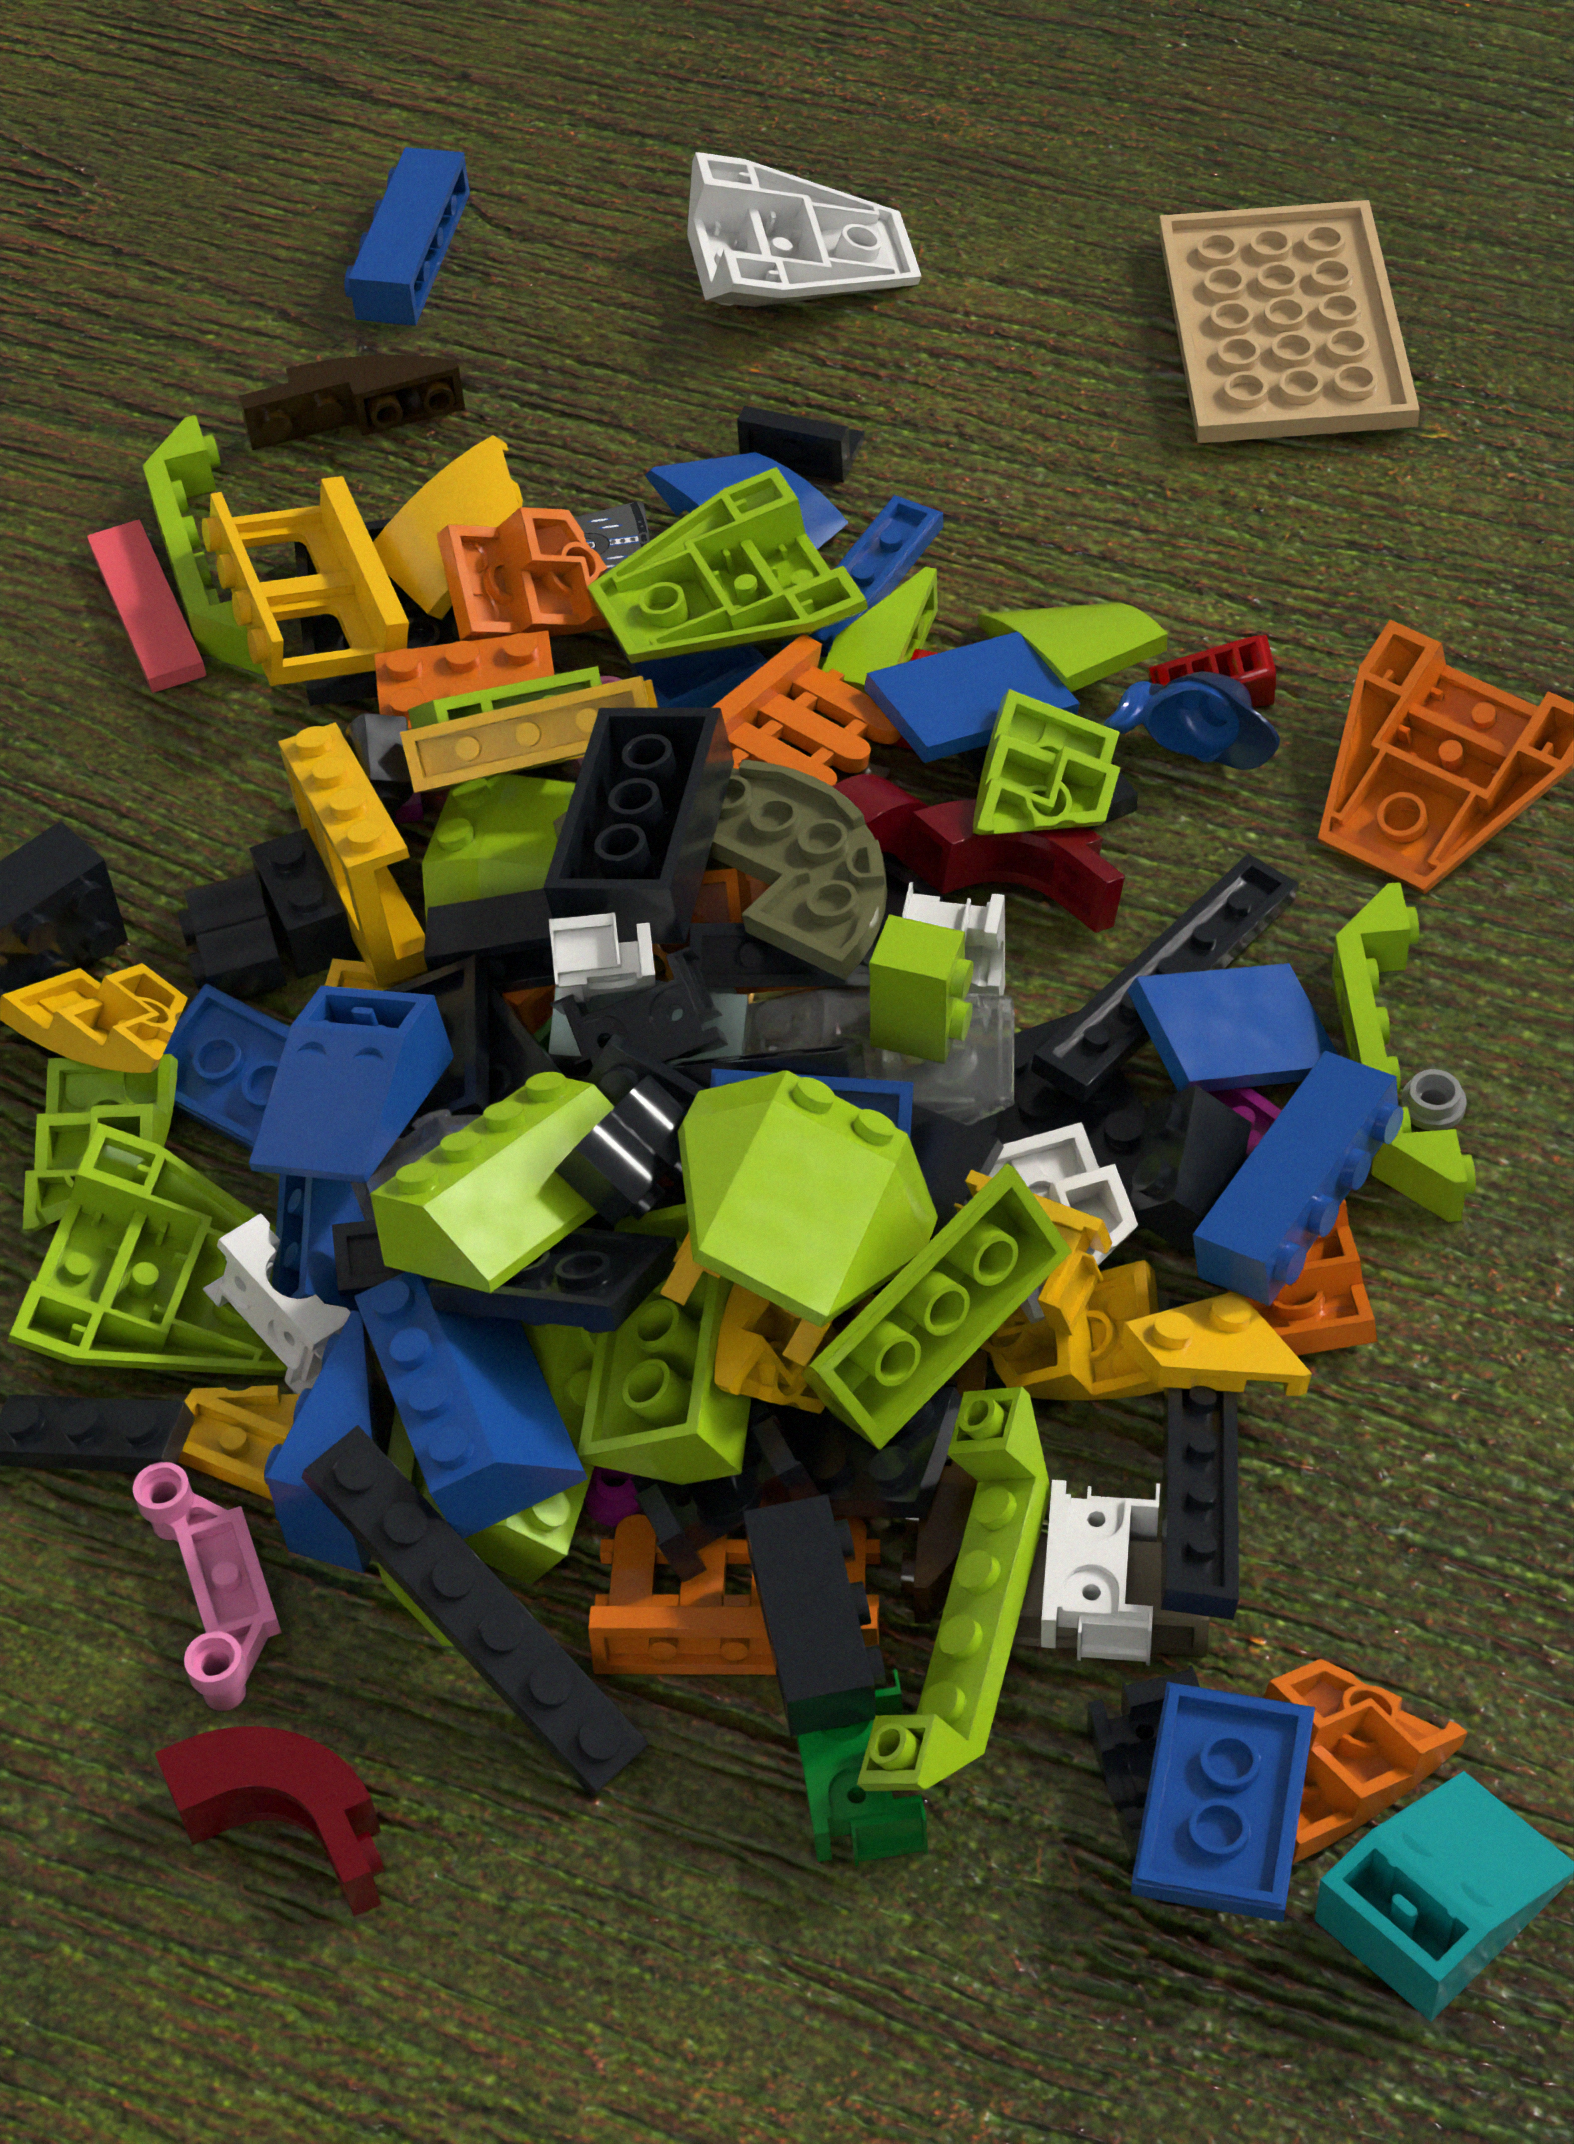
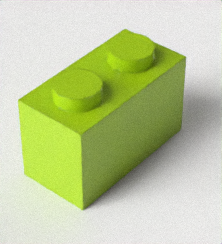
[869,914,974,1064]

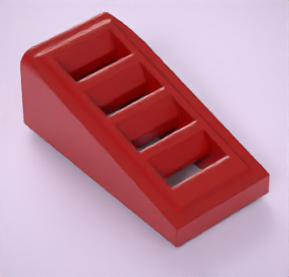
[1148,635,1276,707]

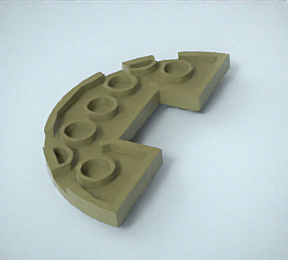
[553,760,887,980]

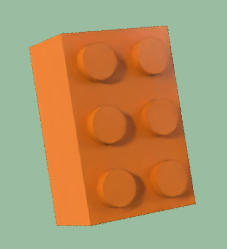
[374,631,555,730]

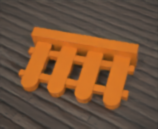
[711,634,901,786]
[588,1514,881,1675]

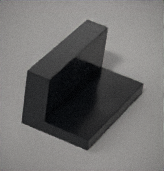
[737,406,865,483]

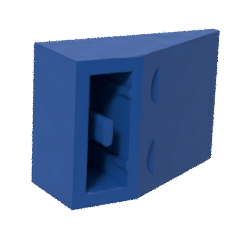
[249,986,454,1183]
[264,1310,386,1574]

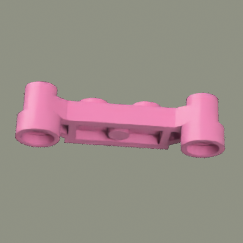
[133,1462,282,1711]

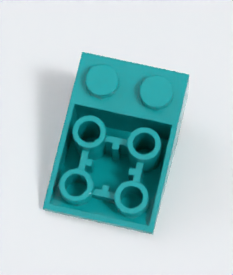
[1315,1771,1574,2022]

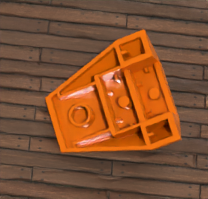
[1318,620,1574,894]

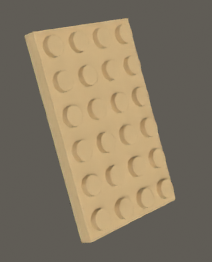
[1159,200,1420,443]

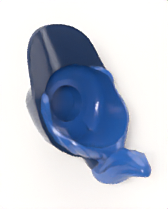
[1103,671,1280,770]

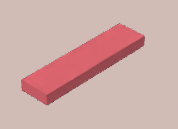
[87,519,207,693]

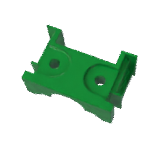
[796,1669,928,1866]

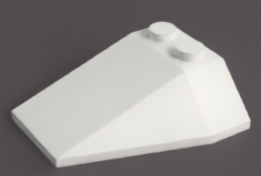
[687,152,922,307]

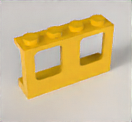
[202,476,409,686]
[400,676,658,793]
[278,722,428,988]

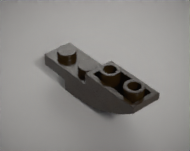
[238,355,465,450]
[901,1351,988,1624]

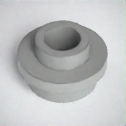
[1400,1069,1466,1131]

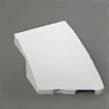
[989,1122,1138,1324]

